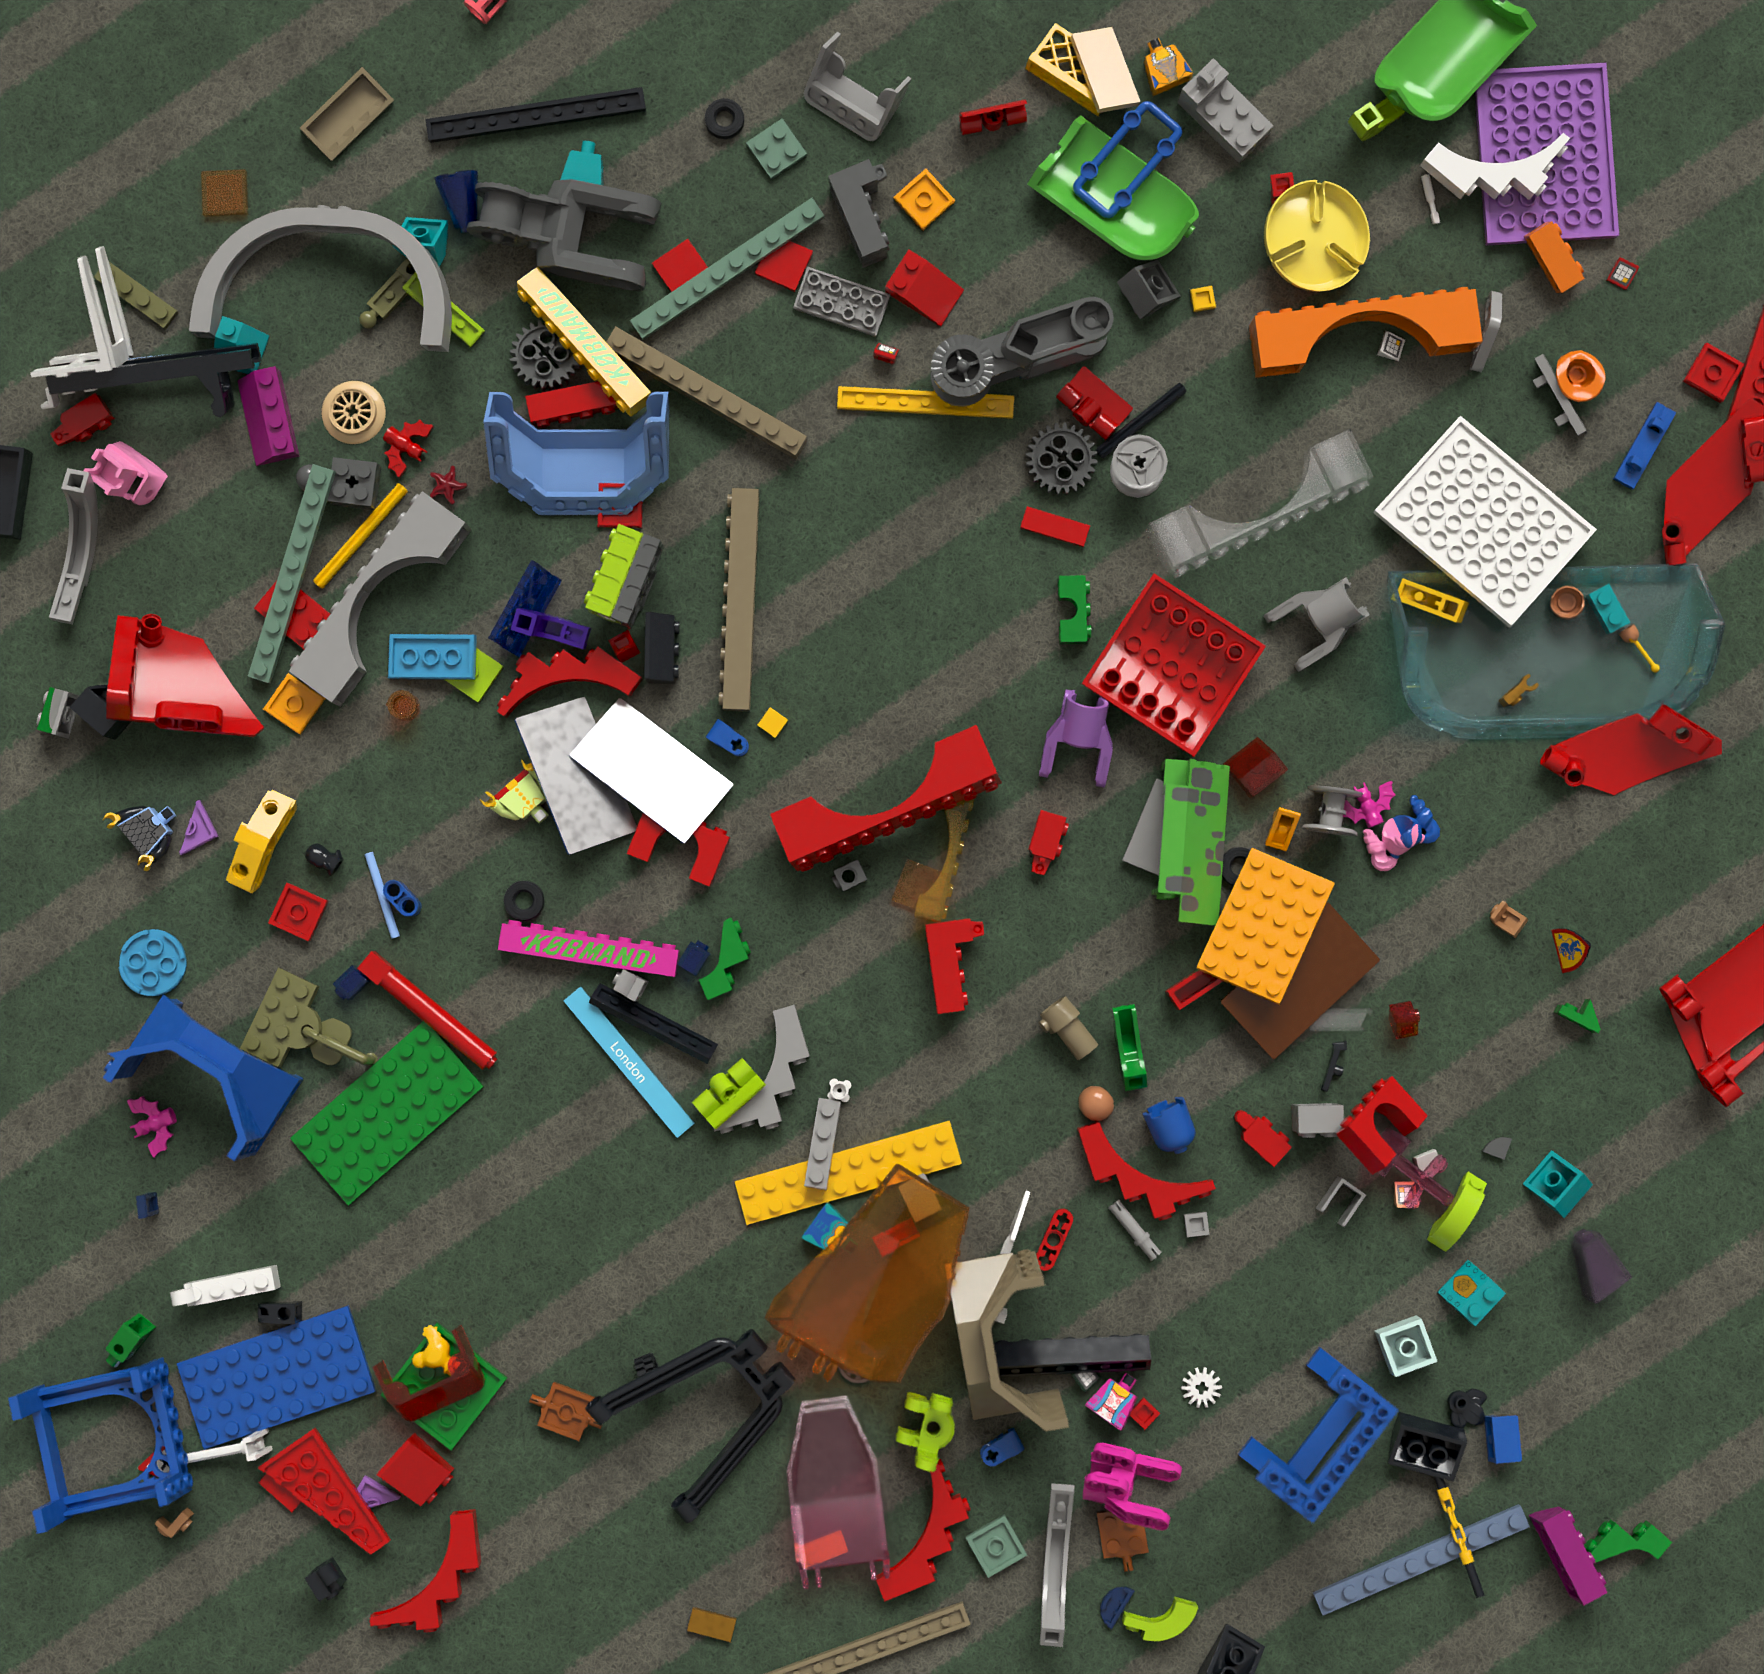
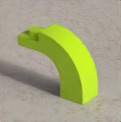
[1348,98,1404,141]
[1427,1171,1487,1252]

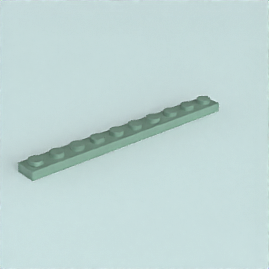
[630,198,825,340]
[248,464,336,683]

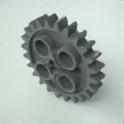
[510,320,580,391]
[1026,423,1097,495]

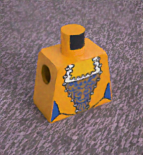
[1144,38,1193,96]

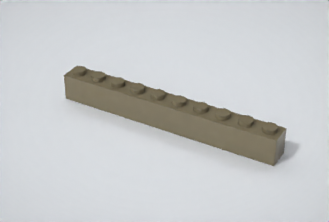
[606,326,807,460]
[719,488,759,712]

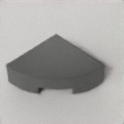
[1482,1137,1512,1160]

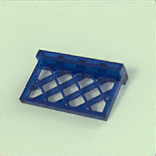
[488,560,562,657]

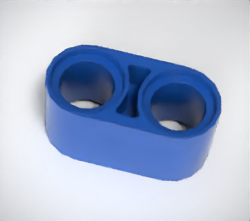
[383,880,421,917]

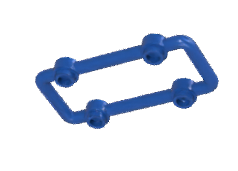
[1073,101,1182,218]

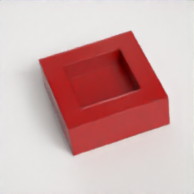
[1130,1397,1160,1430]

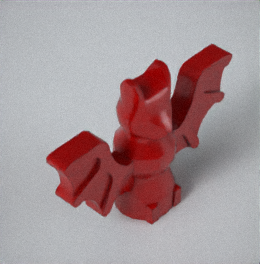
[383,420,434,478]

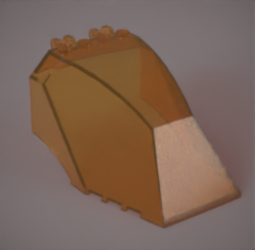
[765,1163,970,1383]

